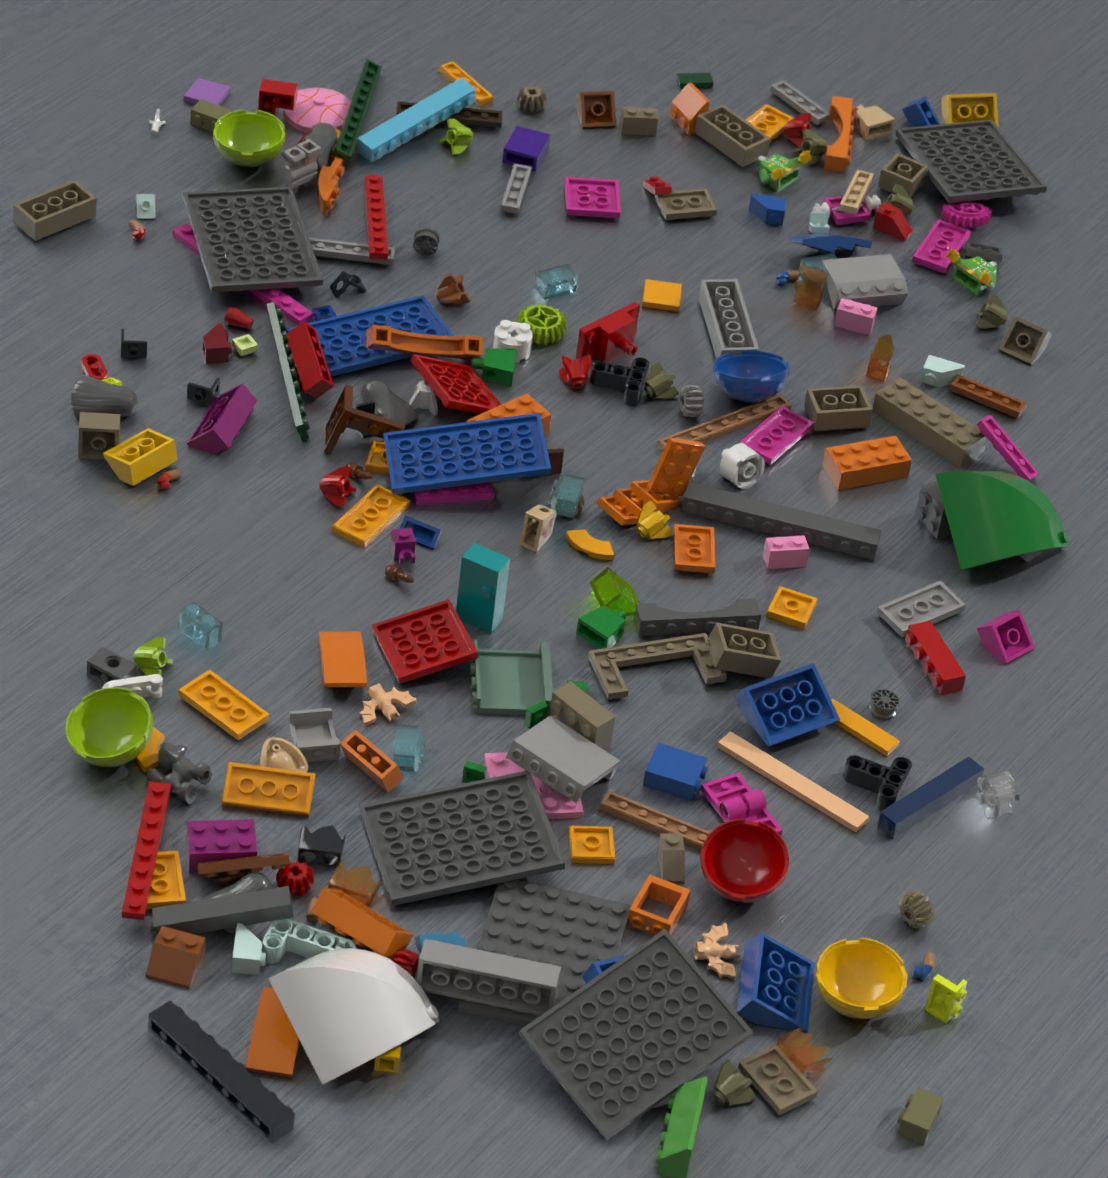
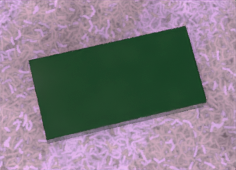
[676,73,714,89]

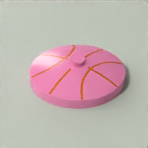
[283,88,351,133]

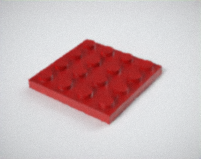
[410,354,501,415]
[371,599,479,684]

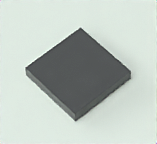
[965,242,1003,262]

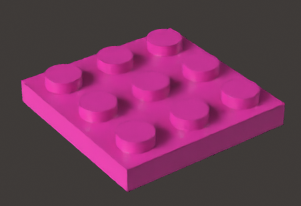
[564,177,621,218]

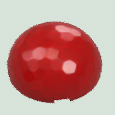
[700,819,789,903]

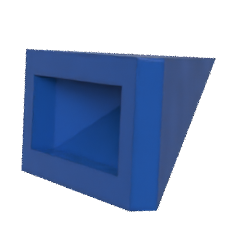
[400,515,442,549]

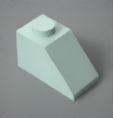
[920,355,965,387]
[232,923,266,975]

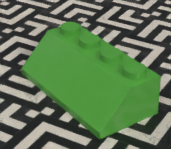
[655,1076,708,1178]

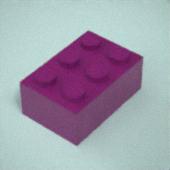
[186,819,257,872]

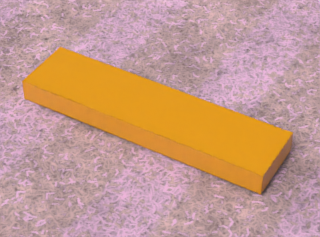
[439,61,494,106]
[831,698,900,756]

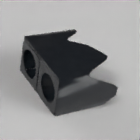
[298,826,346,868]

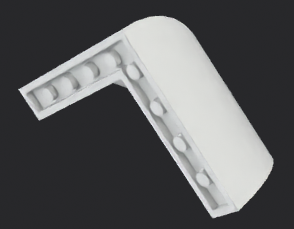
[269,949,440,1085]

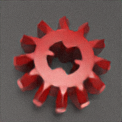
[276,859,315,897]
[391,948,419,978]

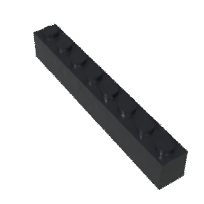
[148,1000,295,1143]

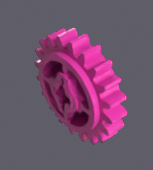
[941,201,991,227]

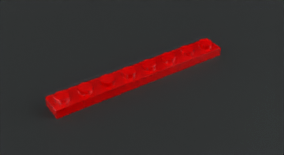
[364,174,388,260]
[122,781,171,920]

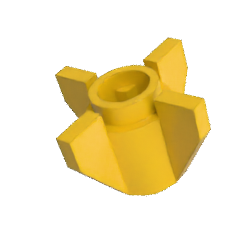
[637,500,673,539]

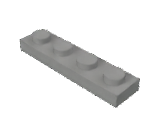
[770,80,830,125]
[500,164,532,214]

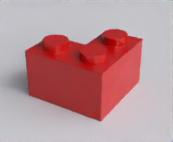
[258,79,298,117]

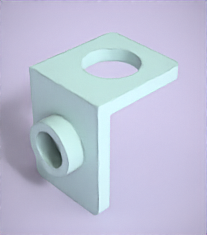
[135,194,156,219]

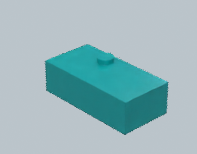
[456,543,510,633]

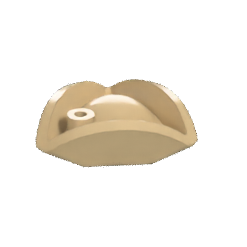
[260,738,308,772]

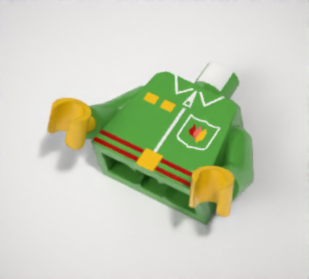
[756,151,812,192]
[946,249,998,295]

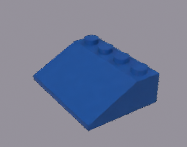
[734,663,840,747]
[737,932,815,1033]

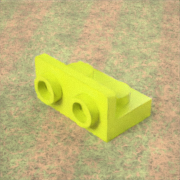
[924,974,968,1024]

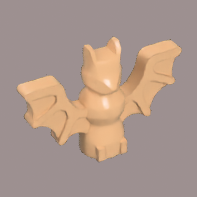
[359,683,417,727]
[694,923,741,980]

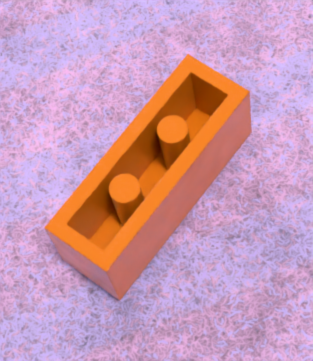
[340,729,404,792]

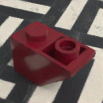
[202,323,232,364]

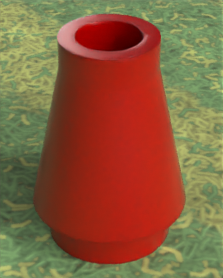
[224,307,254,330]

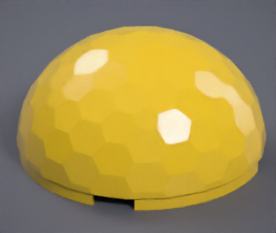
[816,938,907,1019]

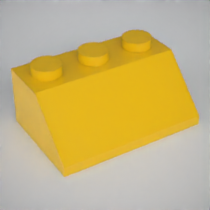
[941,93,999,127]
[103,428,178,486]

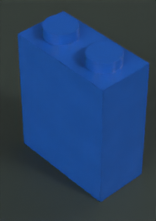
[643,743,709,801]

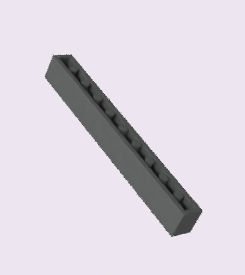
[681,482,882,560]

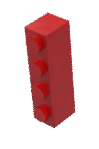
[286,321,334,399]
[905,621,966,695]

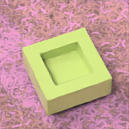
[232,334,258,356]

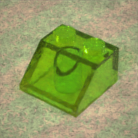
[589,567,641,616]

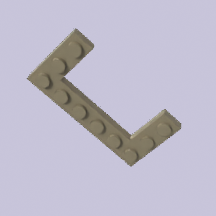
[588,633,727,700]

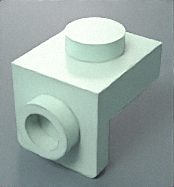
[809,212,830,234]

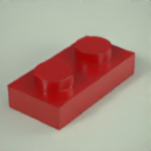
[643,176,672,195]

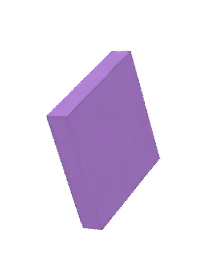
[184,78,231,106]

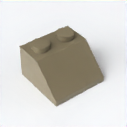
[999,316,1052,365]

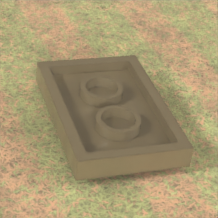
[655,188,717,220]
[738,1044,818,1116]

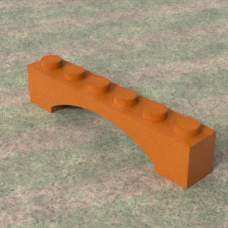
[824,96,855,172]
[366,325,483,360]

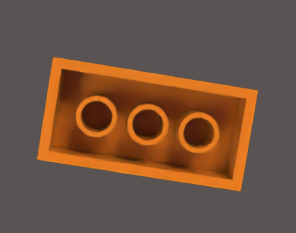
[466,393,552,434]
[822,436,912,490]
[311,887,414,960]

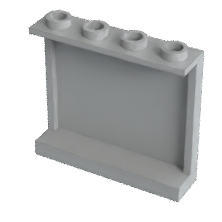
[506,715,620,804]

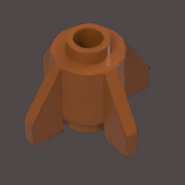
[436,273,471,304]

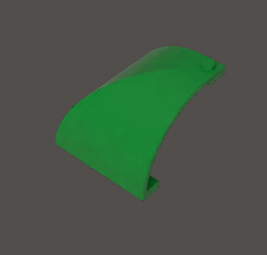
[935,471,1069,570]

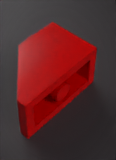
[873,203,913,242]

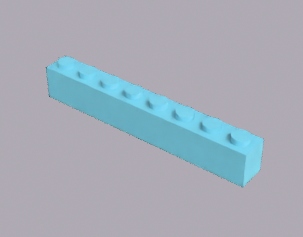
[357,78,476,163]

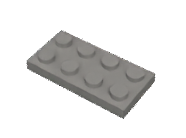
[877,581,966,637]

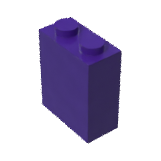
[502,126,550,172]

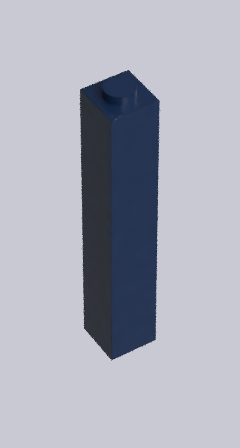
[877,757,984,839]

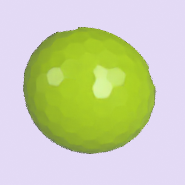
[213,110,285,167]
[66,687,153,767]

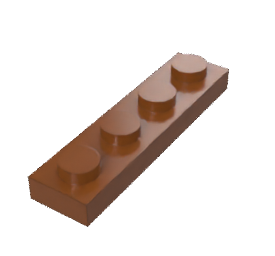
[950,374,1027,418]
[197,852,290,877]

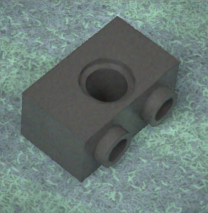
[87,647,137,685]

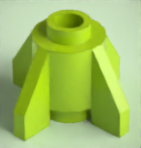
[439,119,473,155]
[133,637,173,675]

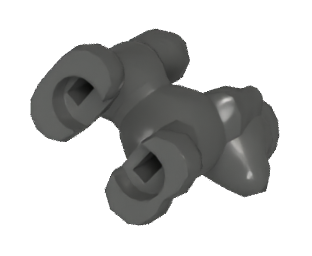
[146,743,212,804]

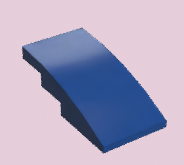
[788,234,872,253]

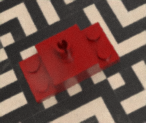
[576,302,640,362]

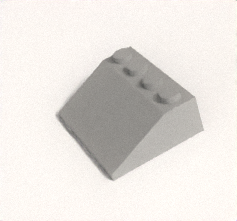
[821,254,909,310]

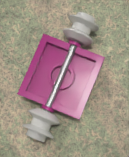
[812,195,881,225]

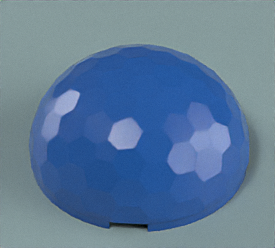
[713,351,790,403]

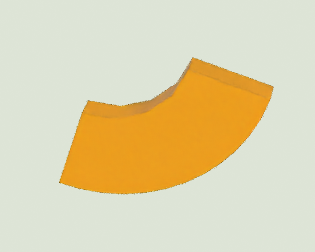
[566,529,614,560]
[136,727,165,773]

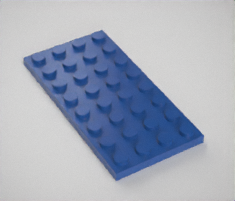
[286,295,454,377]
[383,413,551,495]

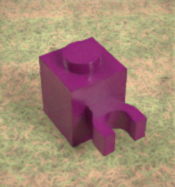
[390,528,416,564]

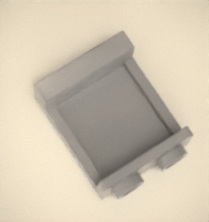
[288,708,341,762]

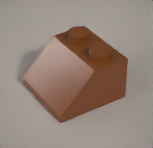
[576,91,617,127]
[146,926,206,989]

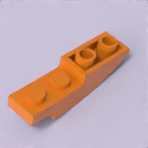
[317,158,344,215]

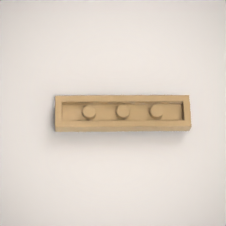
[839,170,874,214]

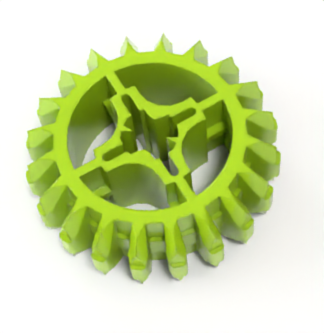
[516,303,567,346]

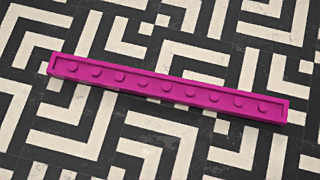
[172,223,313,325]

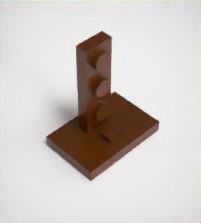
[324,385,405,454]

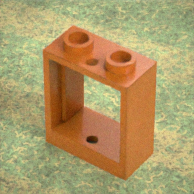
[627,874,691,935]

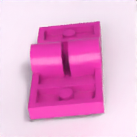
[701,772,783,836]

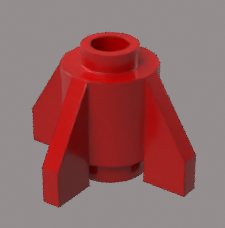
[784,113,811,147]
[559,355,592,389]
[319,466,356,507]

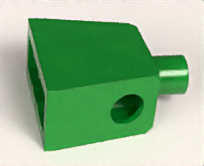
[472,348,517,387]
[576,606,626,649]

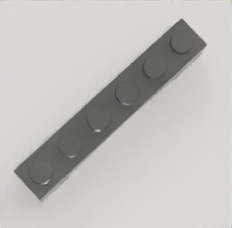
[634,598,761,636]

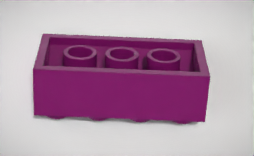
[186,383,257,454]

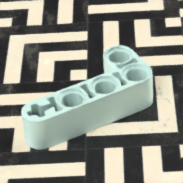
[262,919,356,964]

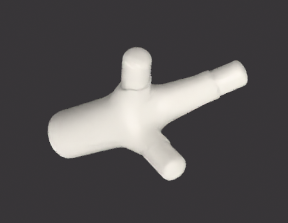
[149,108,166,136]

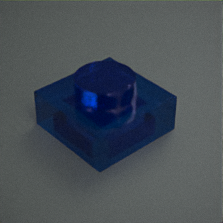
[312,305,337,321]

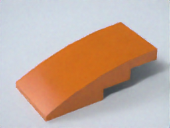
[596,480,683,526]
[319,631,367,687]
[246,986,300,1078]

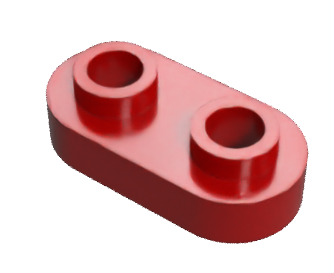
[82,354,108,380]

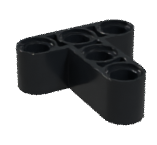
[590,357,649,406]
[843,755,912,811]

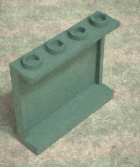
[470,639,553,716]

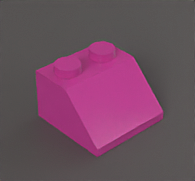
[977,610,1035,664]

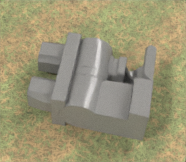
[281,139,321,193]

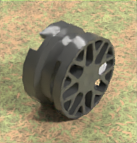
[413,226,440,256]
[868,689,900,721]

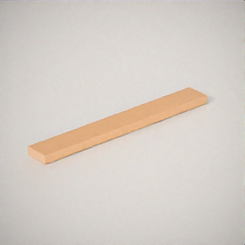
[717,731,869,833]

